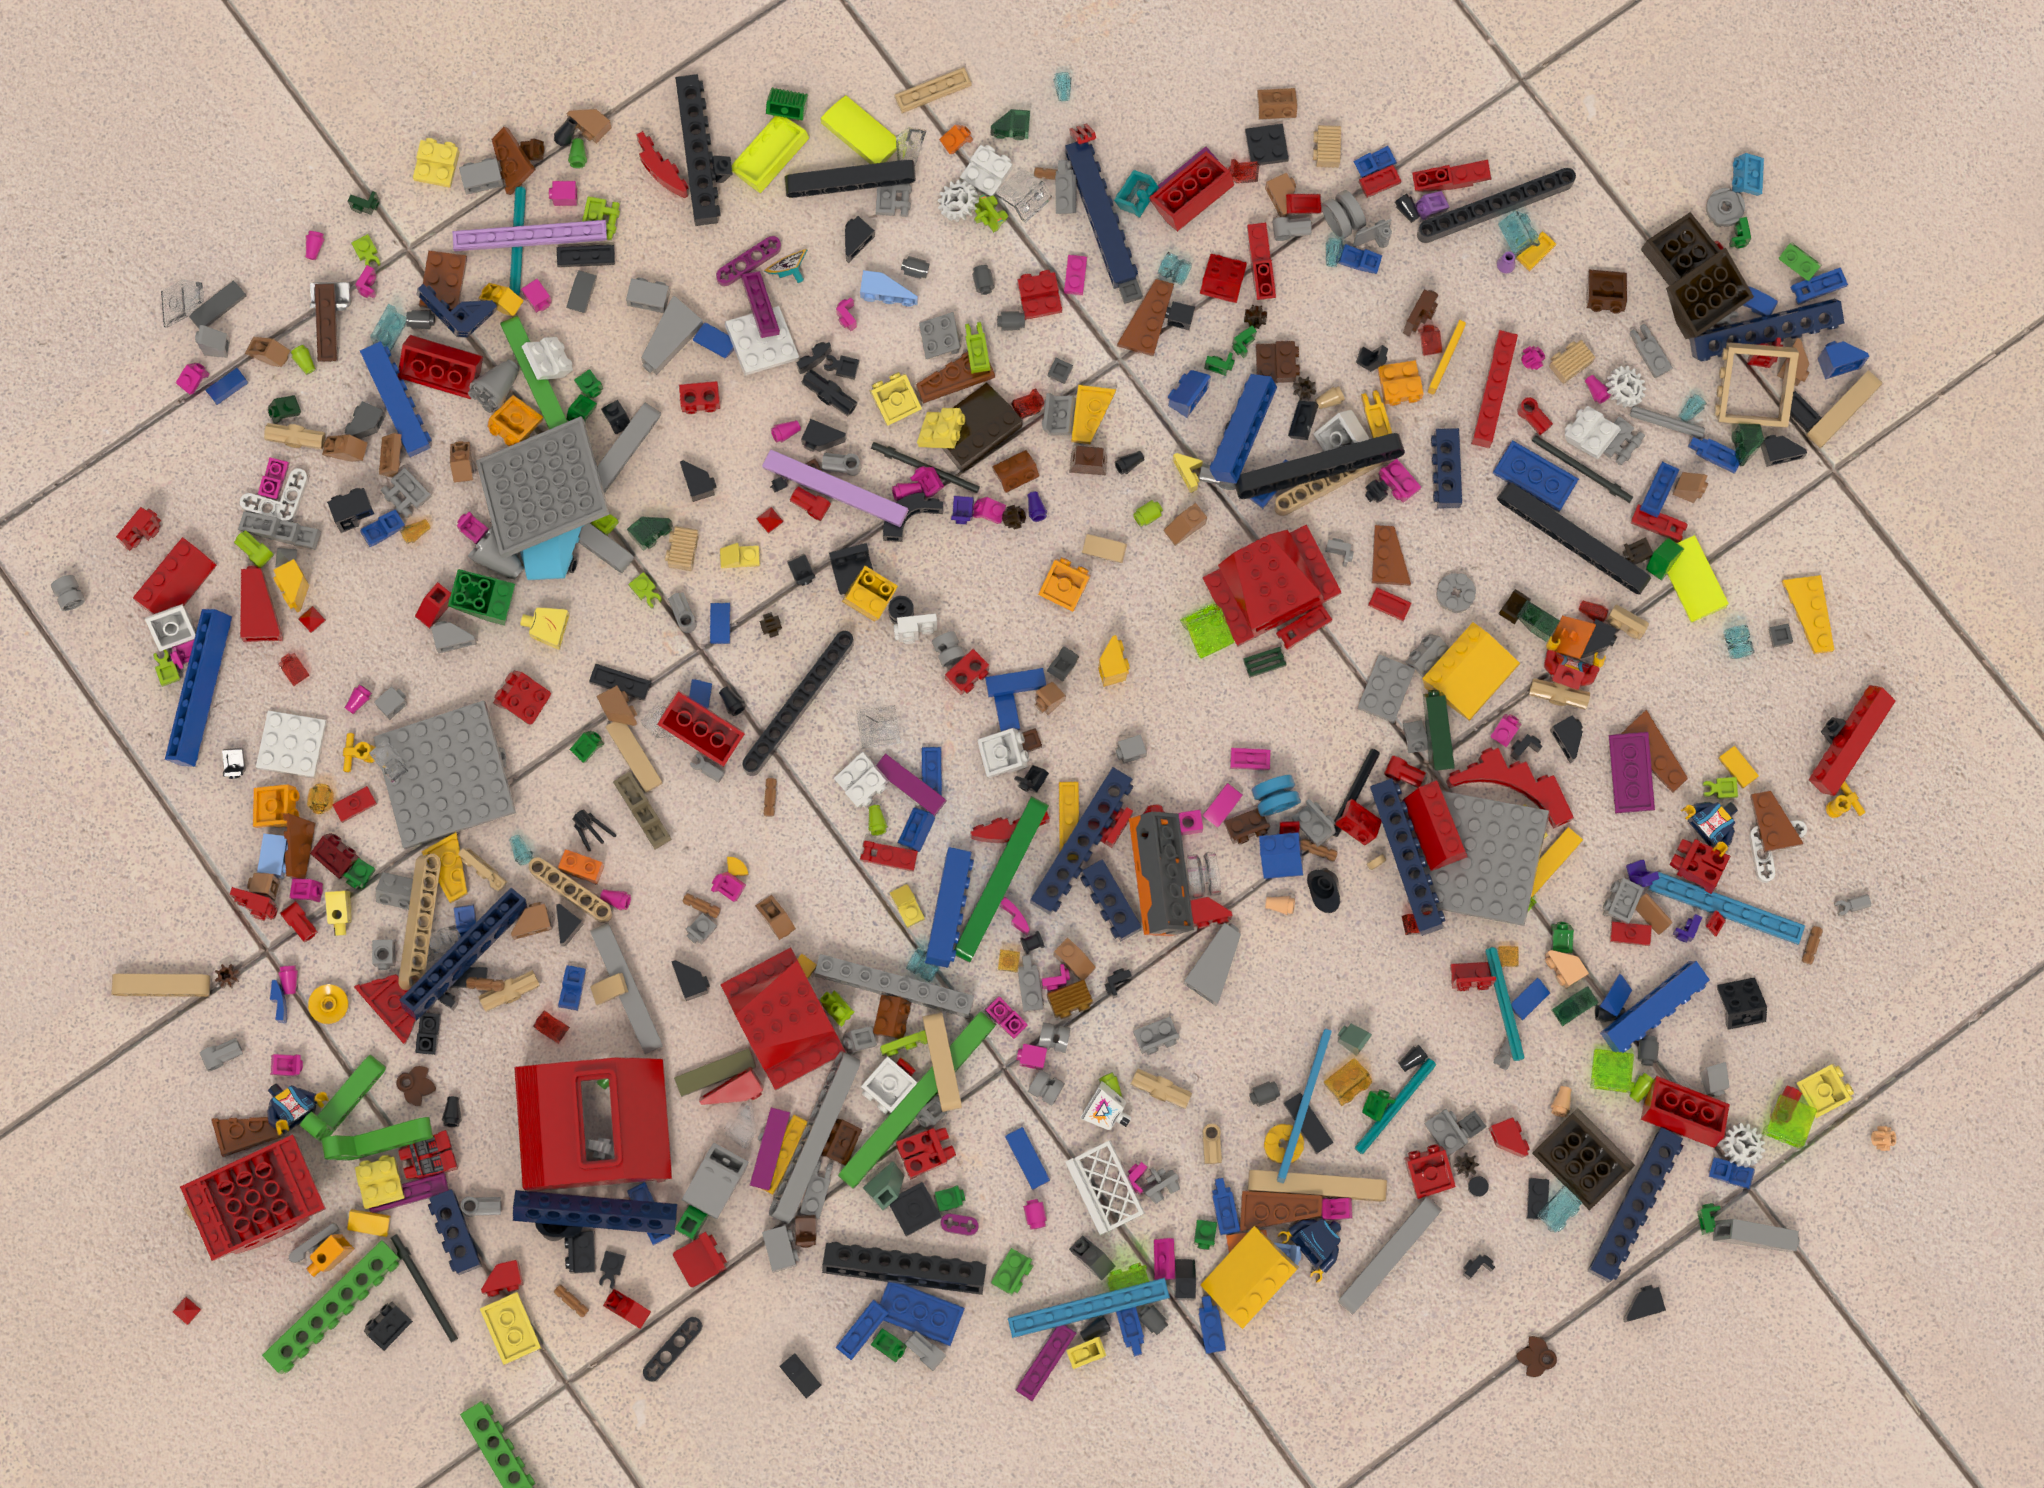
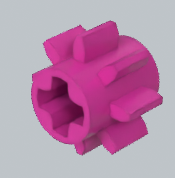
[1521,346,1545,370]

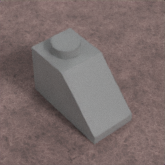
[431,621,477,653]
[1699,1062,1729,1097]

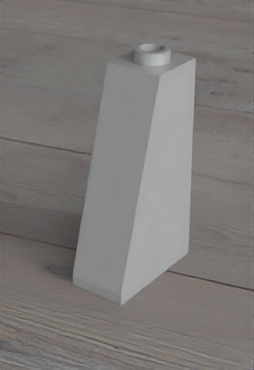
[641,296,703,375]
[1183,923,1241,1006]
[1713,1219,1800,1252]

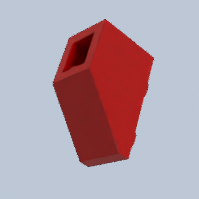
[415,582,451,629]
[1190,897,1233,929]
[1488,1117,1530,1158]
[481,1260,524,1297]
[603,1289,651,1329]

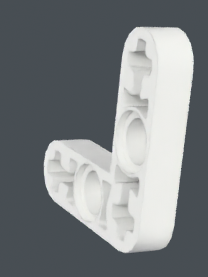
[240,468,308,522]
[1749,820,1807,883]

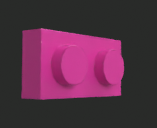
[1064,255,1087,295]
[1230,748,1271,771]
[1154,1238,1175,1280]

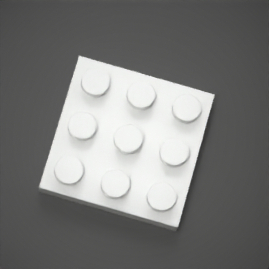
[724,306,799,376]
[256,711,327,779]

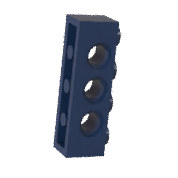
[1431,428,1462,509]
[1080,859,1142,942]
[428,1189,482,1275]

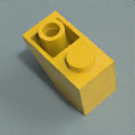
[479,283,524,316]

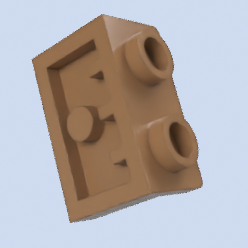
[1257,88,1297,119]
[379,433,402,478]

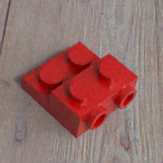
[1017,270,1062,320]
[116,507,161,551]
[229,887,278,921]
[1404,1144,1456,1199]

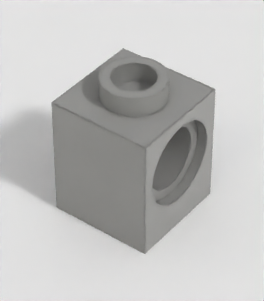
[374,686,407,720]
[1115,734,1147,764]
[372,939,395,970]

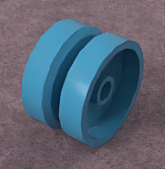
[1251,775,1301,816]

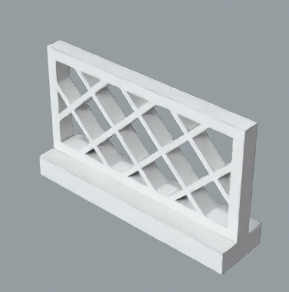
[1065,1141,1145,1235]

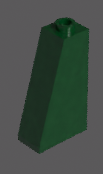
[1423,690,1455,771]

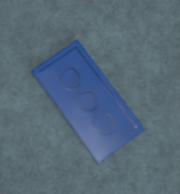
[1492,440,1579,512]
[880,1282,965,1346]

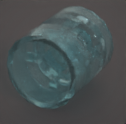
[1157,252,1193,286]
[1723,625,1755,659]
[906,947,941,983]

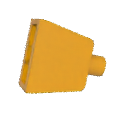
[306,1234,355,1277]

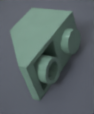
[863,1161,905,1210]

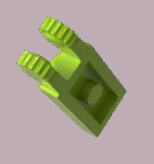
[965,322,991,373]
[880,1030,928,1057]

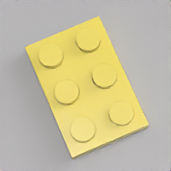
[480,1292,541,1365]

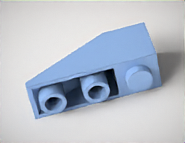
[860,270,918,307]

